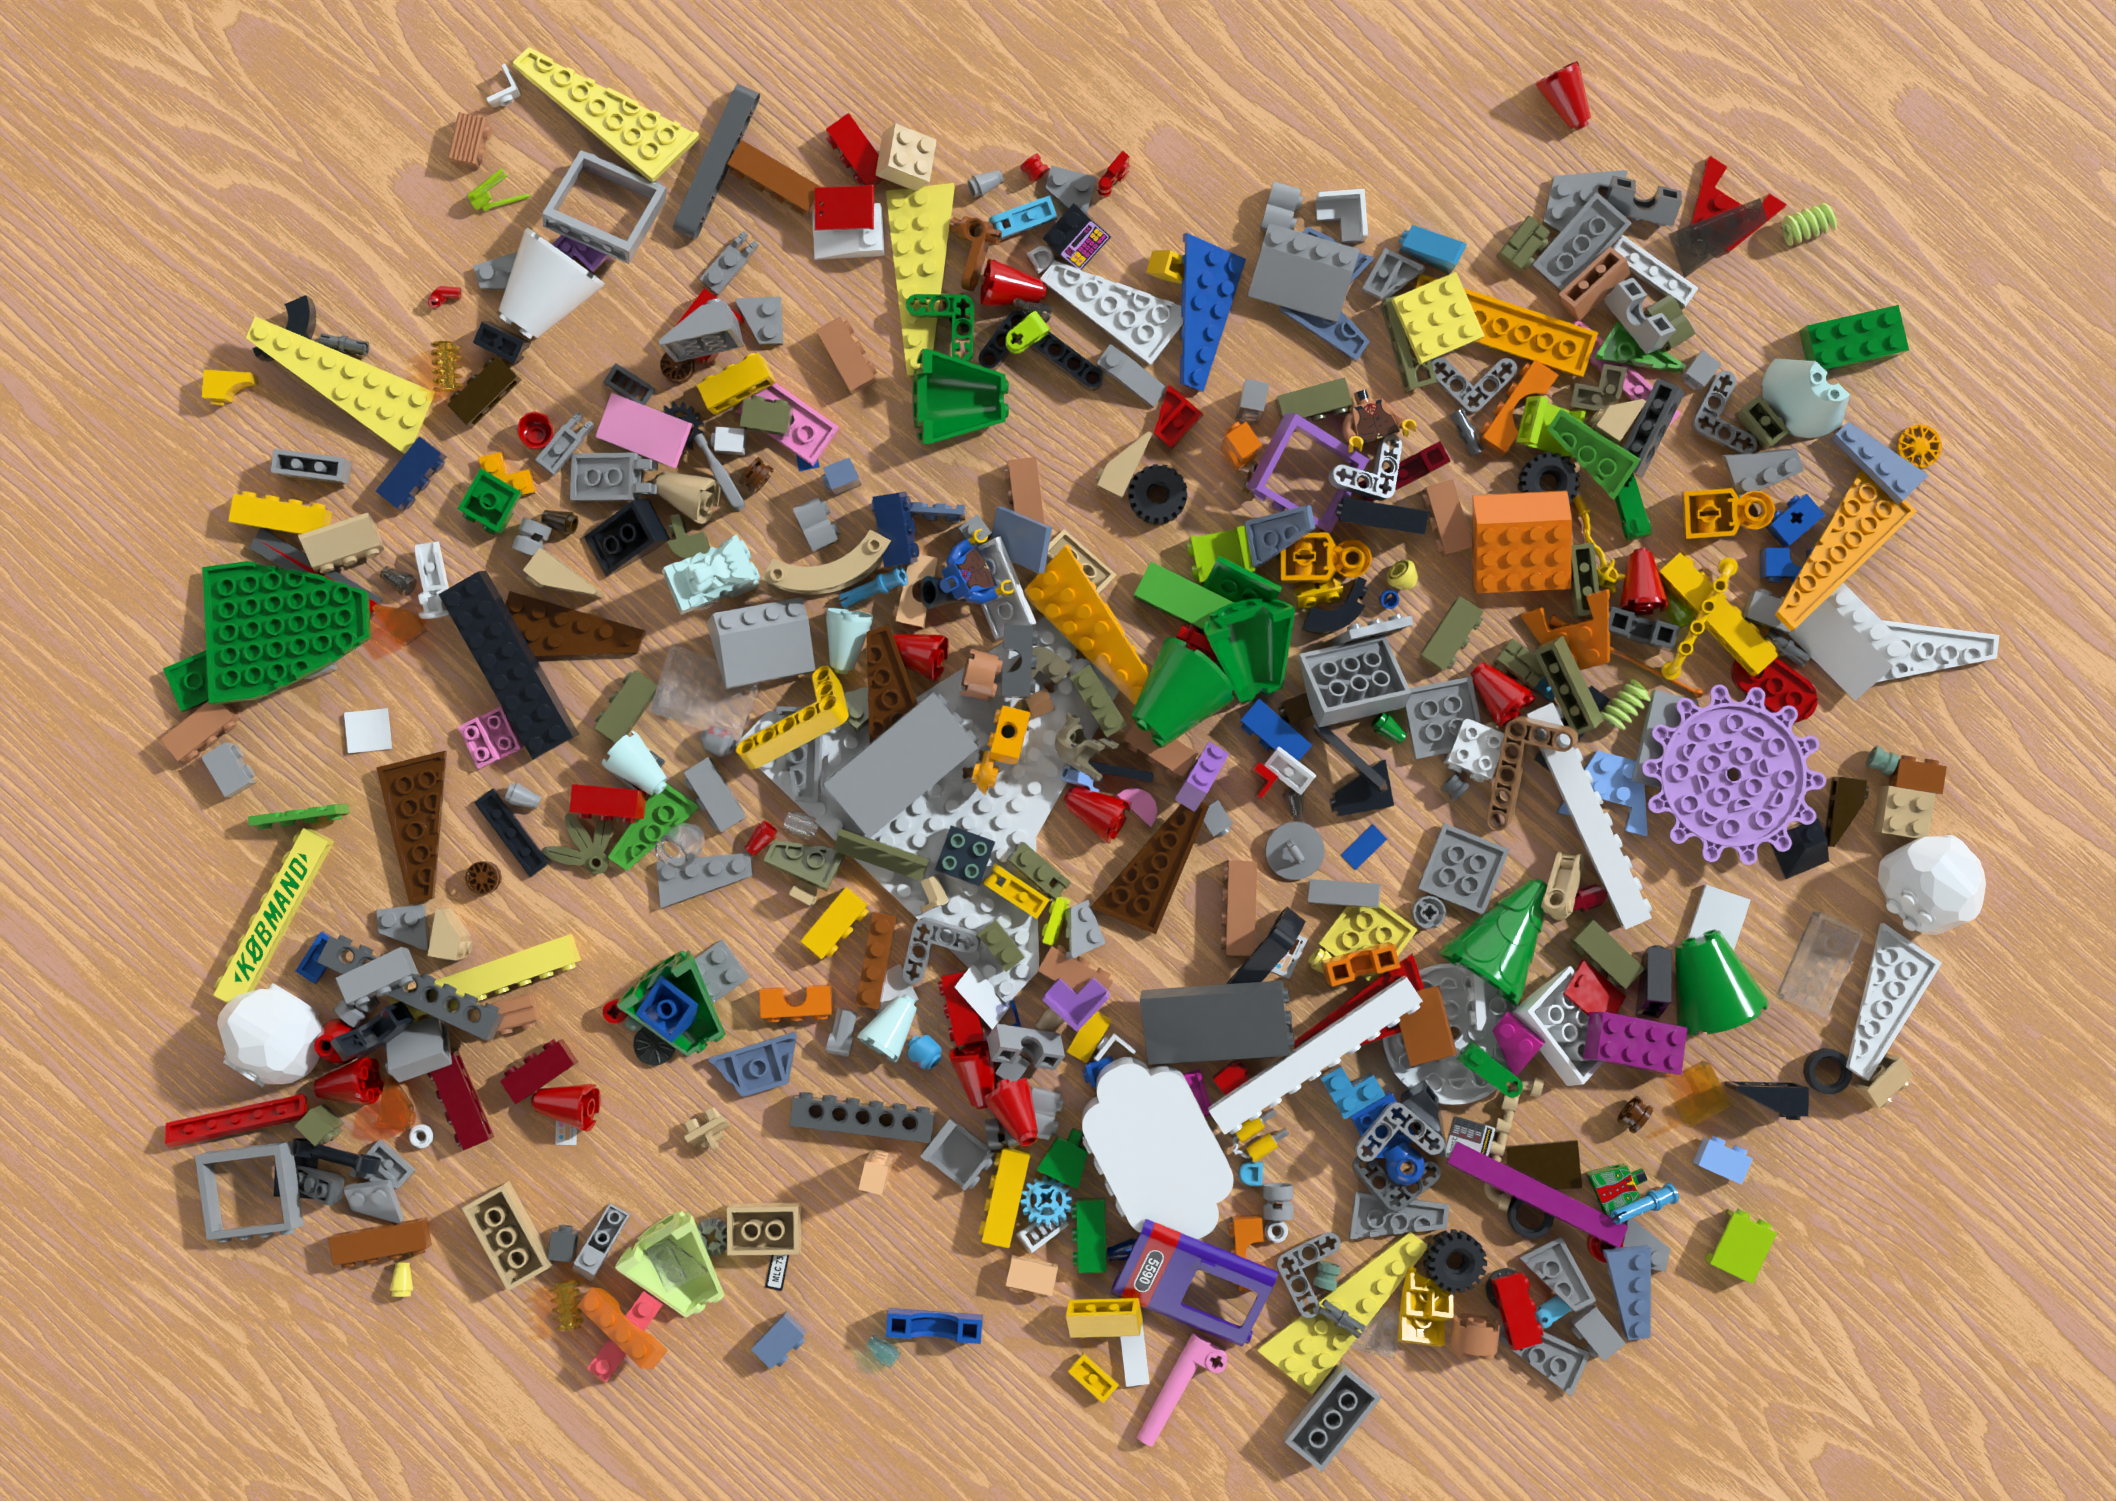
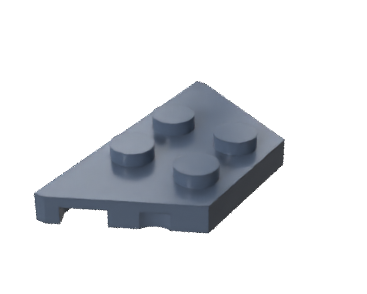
[709,1031,797,1097]

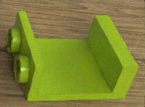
[1516,396,1586,458]
[1186,525,1255,584]
[1704,1208,1777,1284]

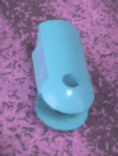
[1534,1295,1572,1328]

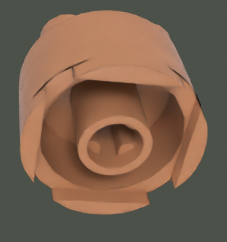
[960,649,1003,701]
[1450,1313,1501,1360]

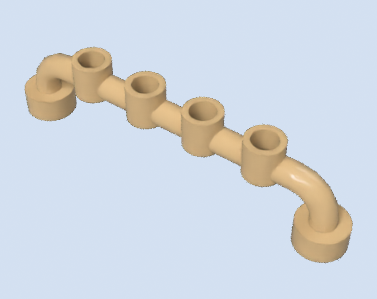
[1484,1077,1544,1211]

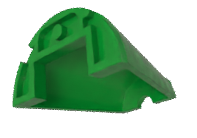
[912,349,1009,444]
[1204,598,1295,703]
[1131,637,1235,748]
[1675,929,1769,1036]
[617,951,726,1056]

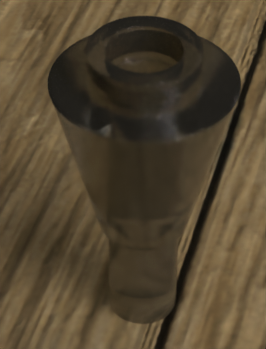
[1013,297,1051,323]
[1281,787,1304,822]

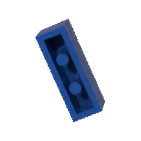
[1239,699,1312,761]

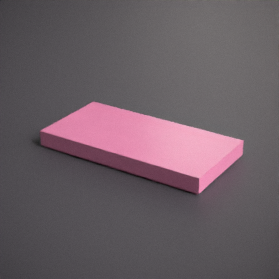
[736,384,840,466]
[595,393,692,468]

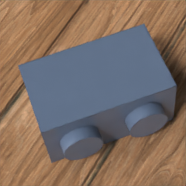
[821,457,861,495]
[751,1311,806,1369]

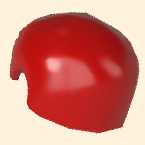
[517,411,554,450]

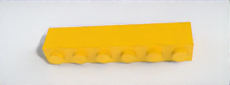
[1658,552,1779,677]

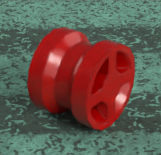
[1020,153,1050,183]
[602,999,628,1024]

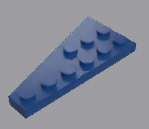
[1180,233,1246,392]

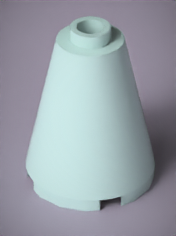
[826,608,873,674]
[601,731,667,795]
[857,994,917,1063]

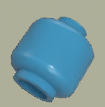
[907,1035,942,1070]

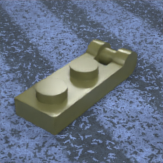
[1007,842,1071,901]

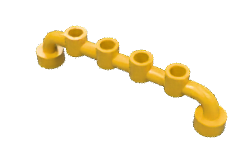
[1661,557,1738,680]

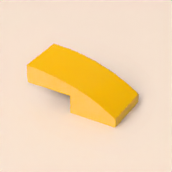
[1066,1011,1112,1064]

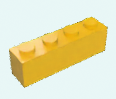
[228,491,332,535]
[978,1146,1030,1248]

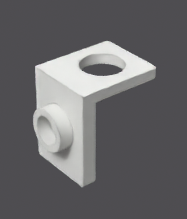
[486,64,521,108]
[1094,1032,1136,1062]

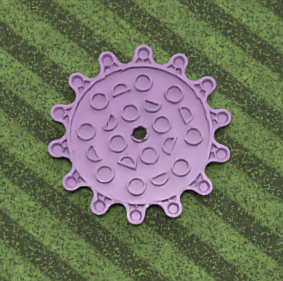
[1642,685,1826,865]

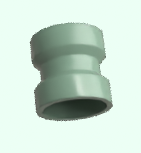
[1866,745,1899,776]
[1313,1261,1342,1291]

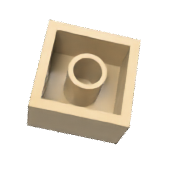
[876,123,937,191]
[1873,786,1936,839]

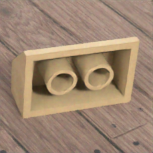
[298,513,385,574]
[1035,529,1116,595]

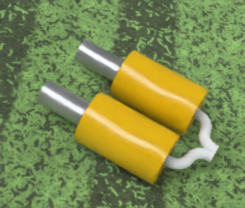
[1232,1108,1289,1163]

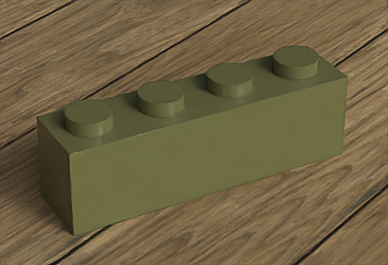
[1534,636,1603,735]

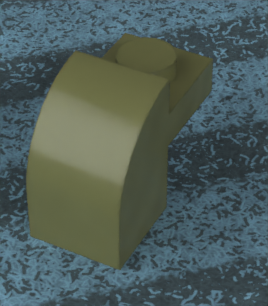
[667,514,710,559]

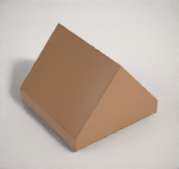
[1026,688,1055,719]

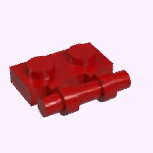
[1098,150,1130,198]

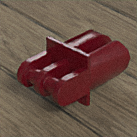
[1561,884,1608,912]

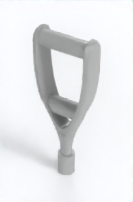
[694,433,745,511]

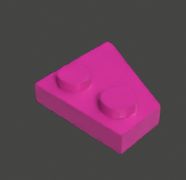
[1492,1011,1545,1076]

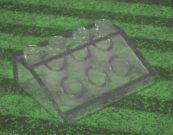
[649,644,762,741]

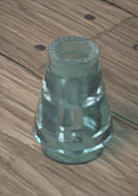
[865,1335,901,1368]

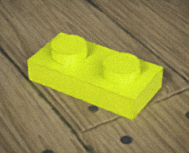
[1042,897,1071,945]

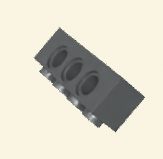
[1623,378,1685,478]

